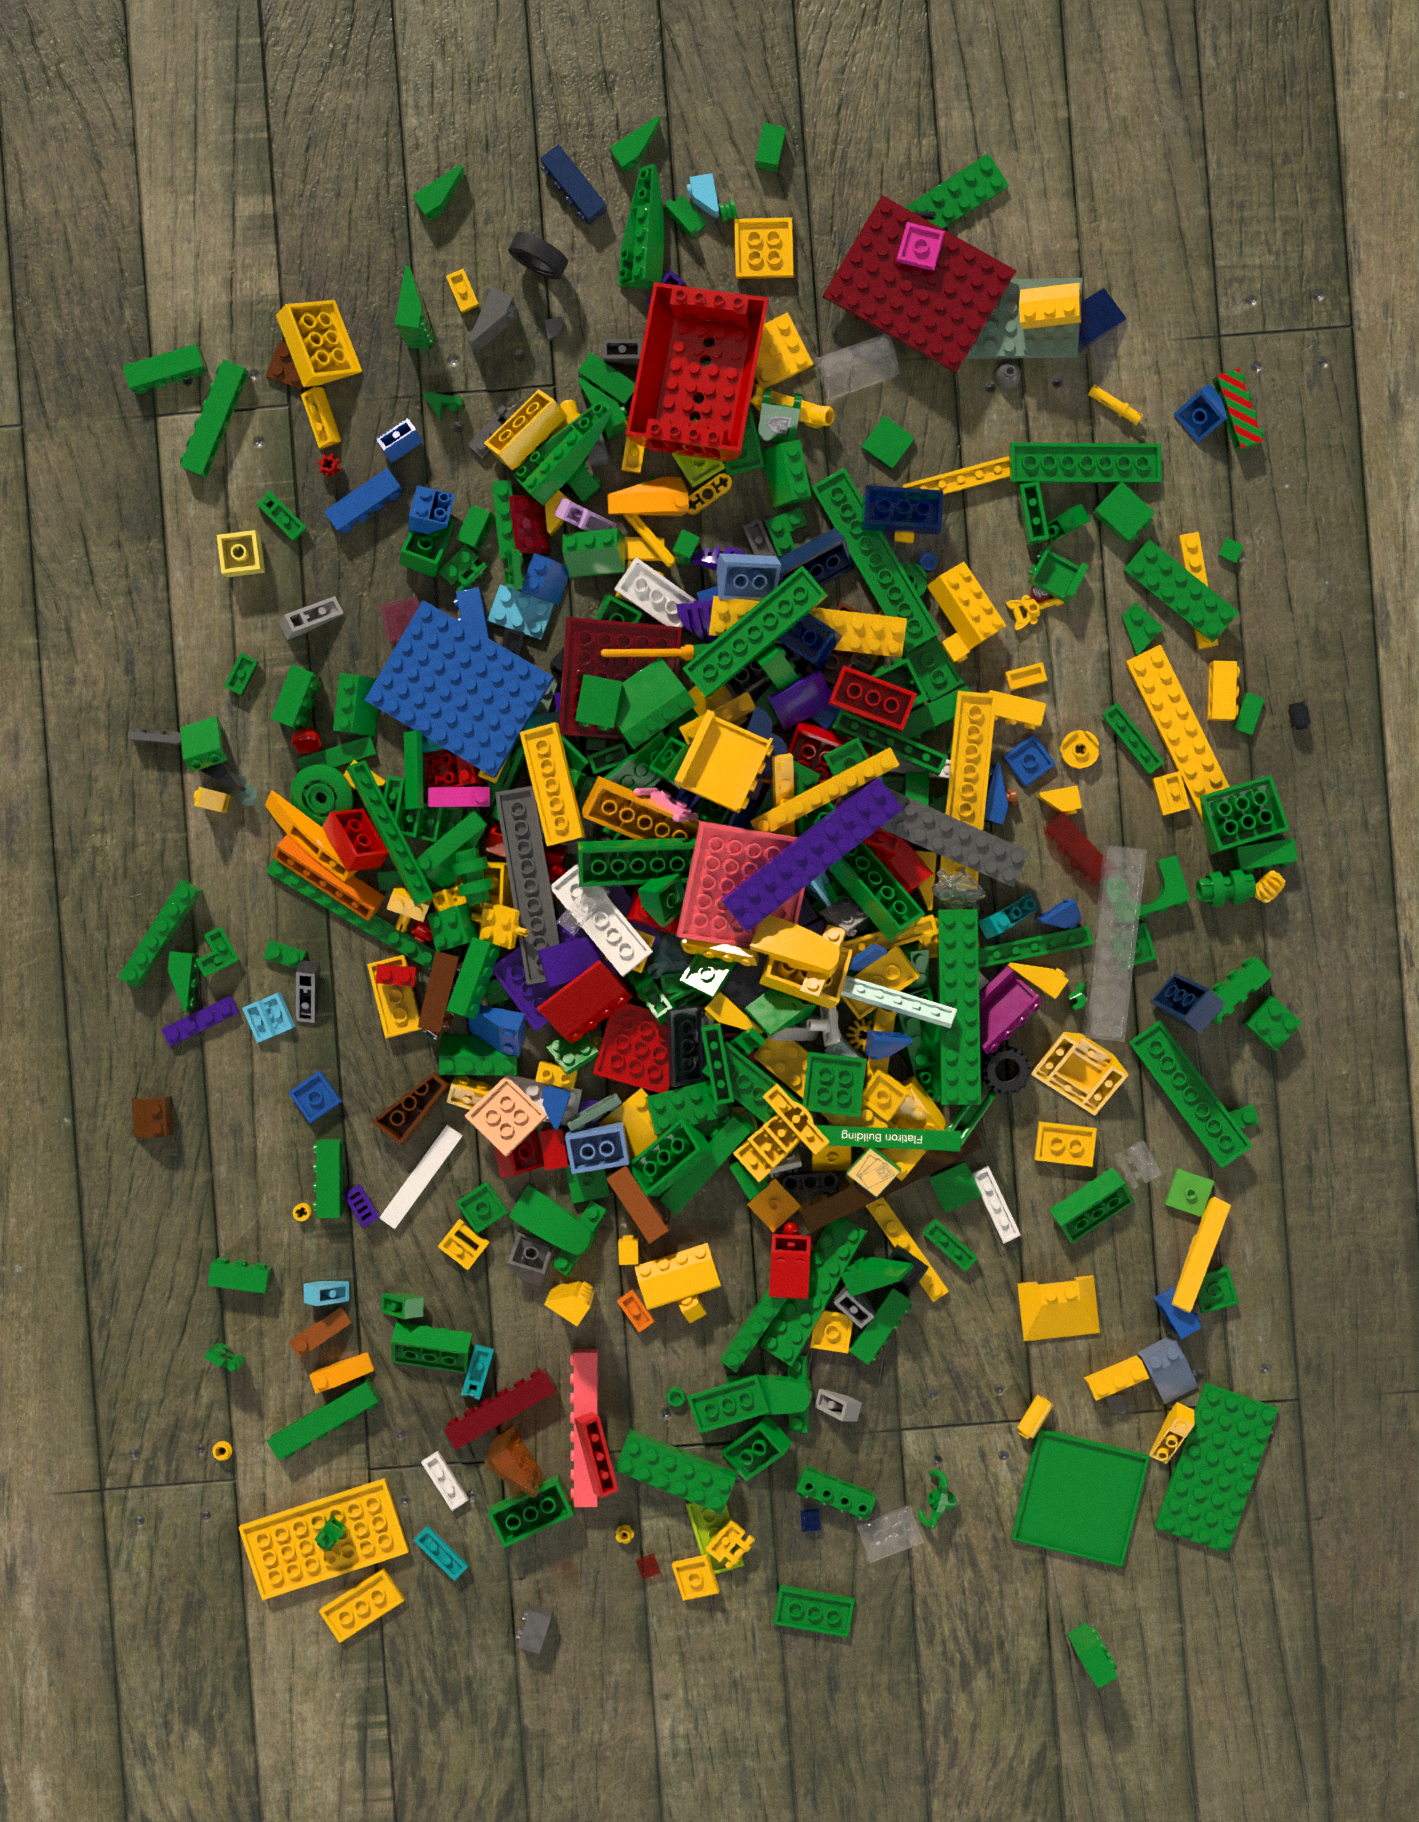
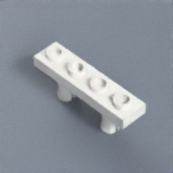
[806,1006,841,1047]

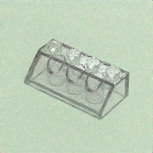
[815,334,900,401]

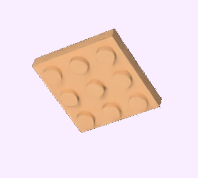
[465,1076,547,1157]

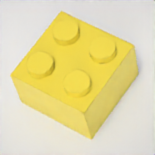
[217,530,265,577]

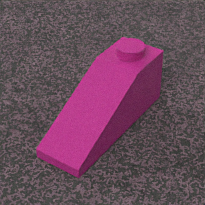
[428,787,490,807]

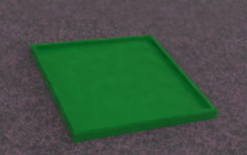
[1010,1427,1150,1568]

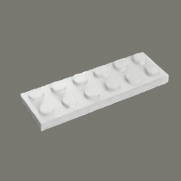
[551,863,653,977]

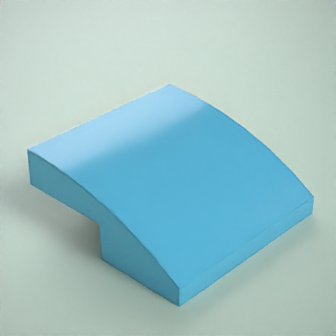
[242,992,296,1043]

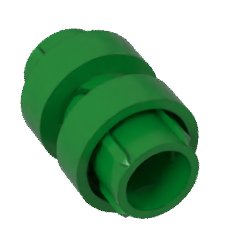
[452,848,494,906]
[1196,869,1256,907]

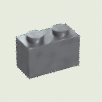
[516,1604,553,1654]

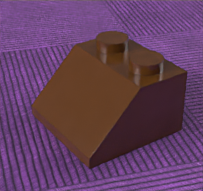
[132,1096,173,1138]

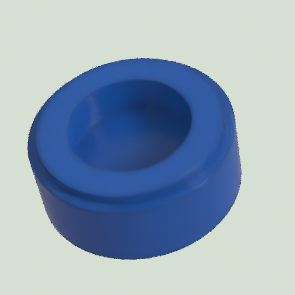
[918,552,938,573]

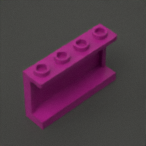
[979,966,1043,1055]

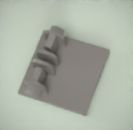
[819,894,868,936]

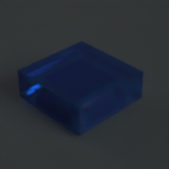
[800,1509,821,1532]

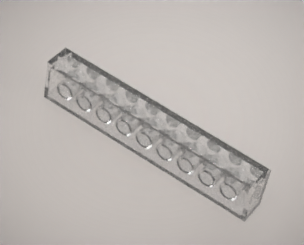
[1083,844,1147,1042]

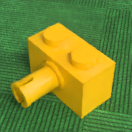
[387,884,432,932]

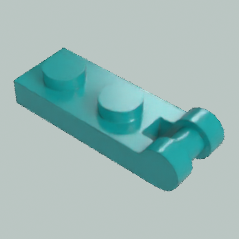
[461,1344,494,1401]

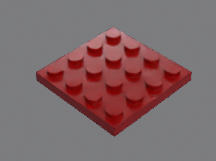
[593,1003,670,1093]

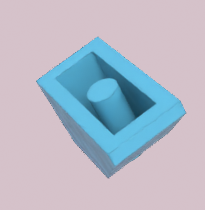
[687,173,719,219]
[304,1281,349,1306]

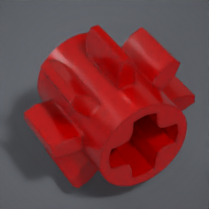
[317,453,342,478]
[411,919,433,943]

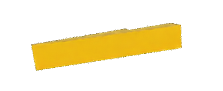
[1172,1197,1231,1313]

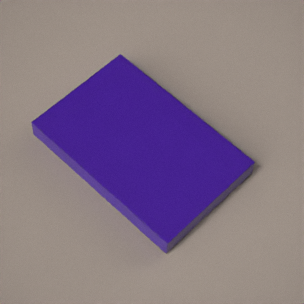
[768,670,831,730]
[537,936,599,988]

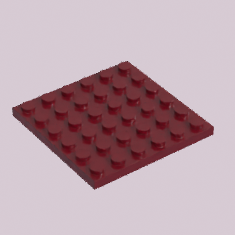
[559,617,682,741]

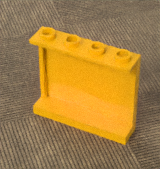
[674,710,774,813]

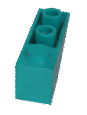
[978,893,1039,939]

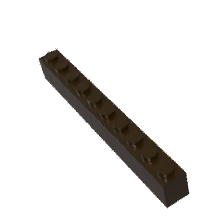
[798,1125,983,1233]

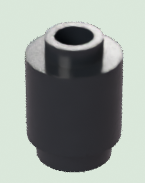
[1288,701,1311,731]

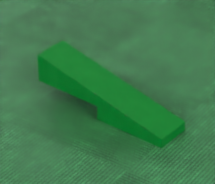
[626,967,673,1025]

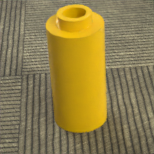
[1017,1394,1053,1439]

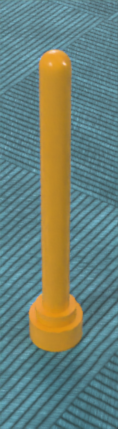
[601,645,694,660]

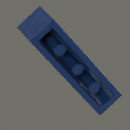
[540,144,607,225]

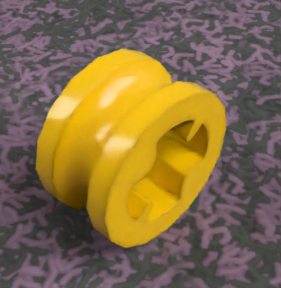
[293,1203,312,1221]

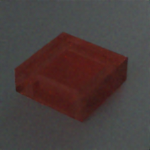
[636,1553,660,1579]

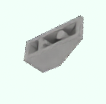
[279,596,343,640]

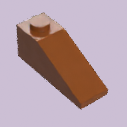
[289,1306,352,1358]

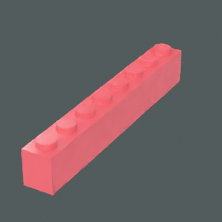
[570,1348,598,1507]

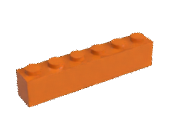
[272,834,385,921]

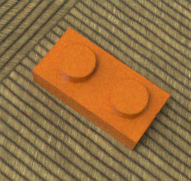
[617,1289,655,1332]

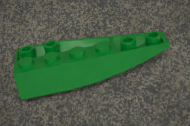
[618,164,664,289]
[513,399,613,506]
[894,986,940,1103]

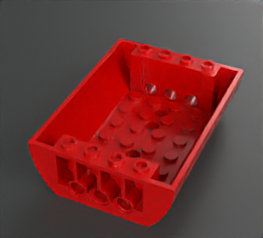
[626,282,769,462]

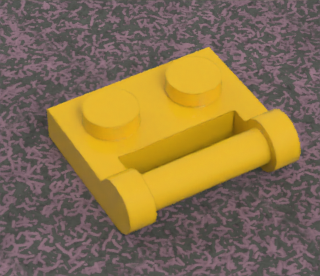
[438,1219,489,1270]

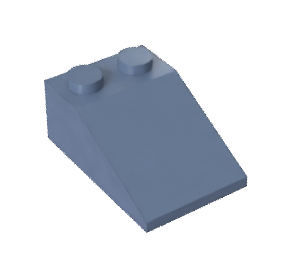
[1137,1335,1198,1404]

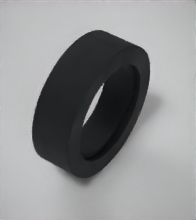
[508,232,568,280]

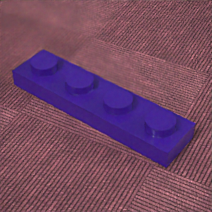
[161,995,240,1046]

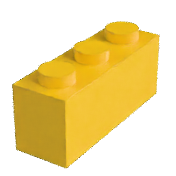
[1207,661,1240,721]
[987,690,1046,730]
[1084,1355,1149,1401]

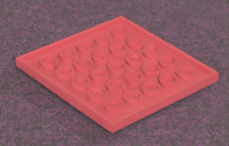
[677,821,805,948]

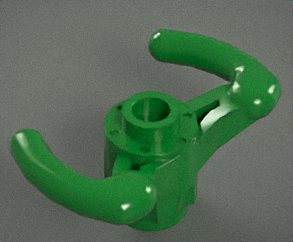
[917,1469,957,1529]

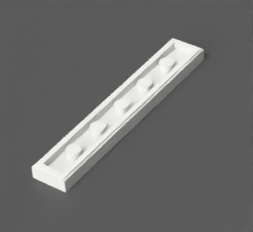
[379,1124,463,1229]

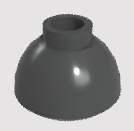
[994,362,1021,389]

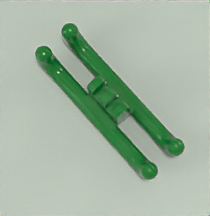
[945,1081,996,1152]

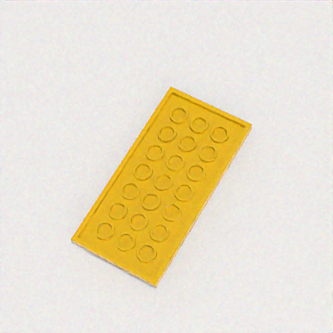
[238,1478,409,1600]

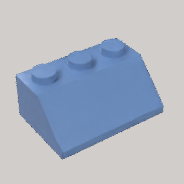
[717,553,781,601]

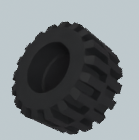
[980,1045,1032,1095]

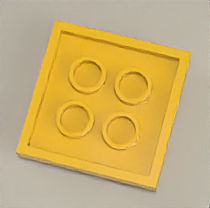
[734,218,793,279]
[755,312,813,388]

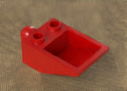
[769,1222,811,1299]

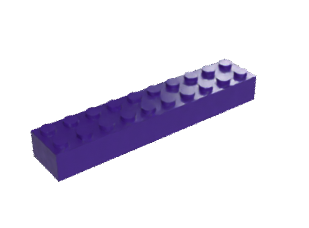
[720,777,903,932]

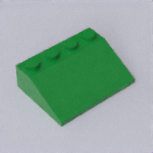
[395,265,435,351]
[614,657,696,749]
[1199,775,1290,855]

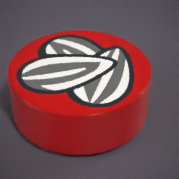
[1030,586,1050,602]

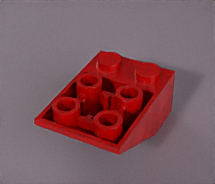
[424,749,488,787]

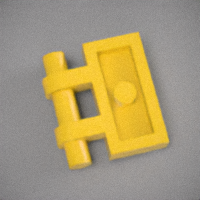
[706,1518,755,1569]

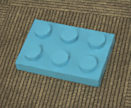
[487,585,555,641]

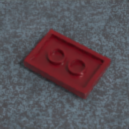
[509,495,550,556]

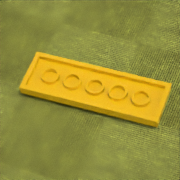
[520,722,585,846]

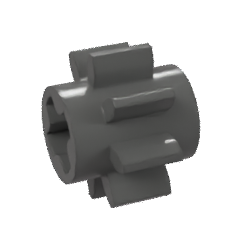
[851,653,875,674]

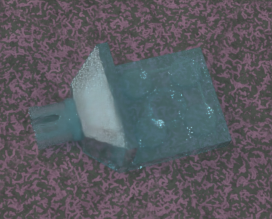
[647,933,697,979]

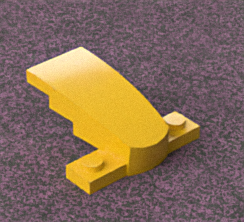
[750,915,846,1000]
[733,1084,830,1183]

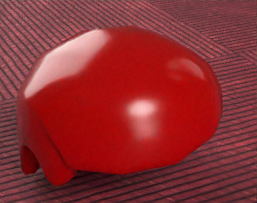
[291,727,321,754]

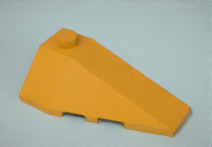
[607,477,689,516]

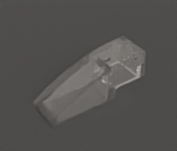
[557,886,611,936]

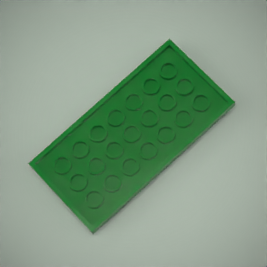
[1154,1381,1278,1553]

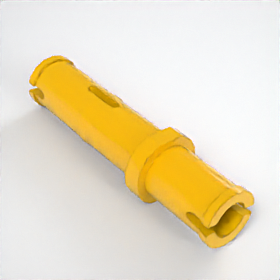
[1088,384,1143,425]

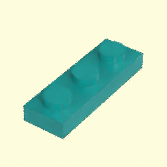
[413,1525,468,1581]

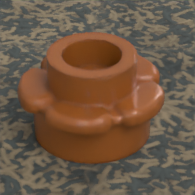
[1006,789,1018,807]

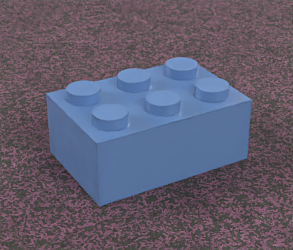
[565,1122,630,1174]

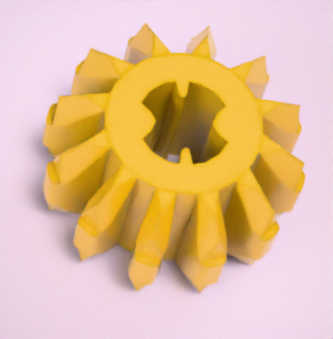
[1255,870,1285,903]
[846,1018,873,1051]

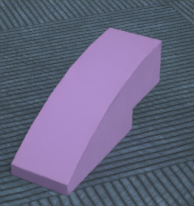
[554,497,617,531]

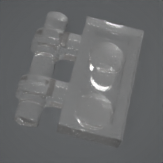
[1114,1140,1162,1189]

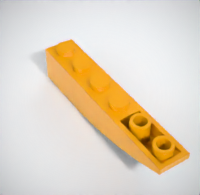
[265,790,358,882]

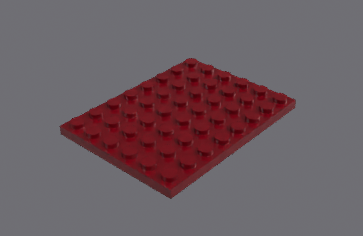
[823,195,1017,374]

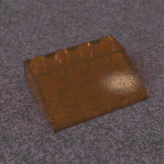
[485,1425,543,1498]

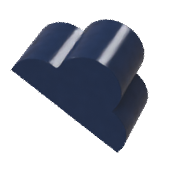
[745,707,788,779]

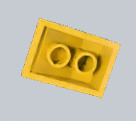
[704,990,763,1034]

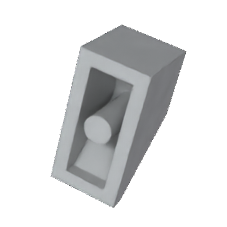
[815,1389,862,1421]

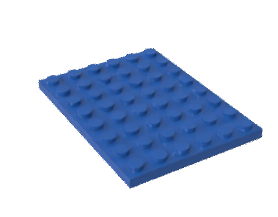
[365,600,554,778]

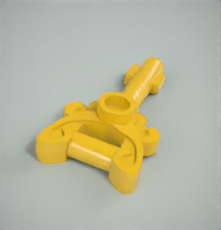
[1005,595,1064,631]

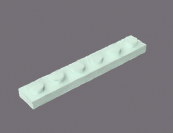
[841,975,957,1029]

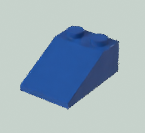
[469,1005,526,1056]

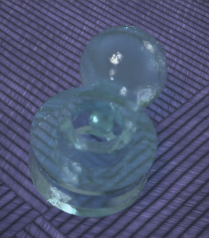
[236,774,257,806]

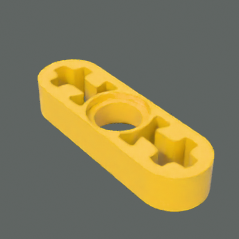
[687,473,732,515]

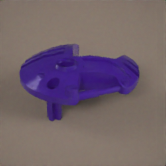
[676,546,747,643]

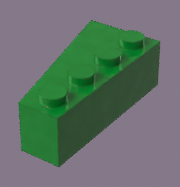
[1210,957,1273,1025]

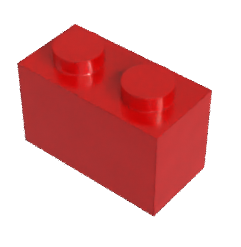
[375,964,420,987]
[539,1126,569,1170]

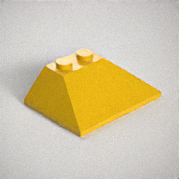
[1031,1032,1128,1116]
[1017,1275,1100,1341]

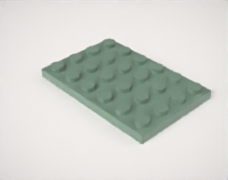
[965,278,1083,359]

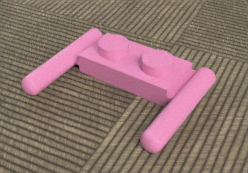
[633,788,698,822]

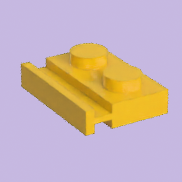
[1152,771,1190,816]

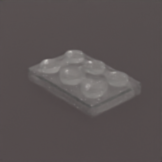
[856,1505,924,1563]

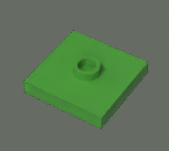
[1164,1168,1214,1217]

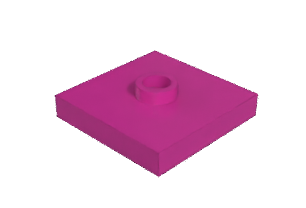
[896,222,945,271]

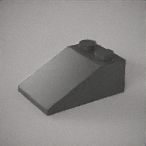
[468,287,518,353]

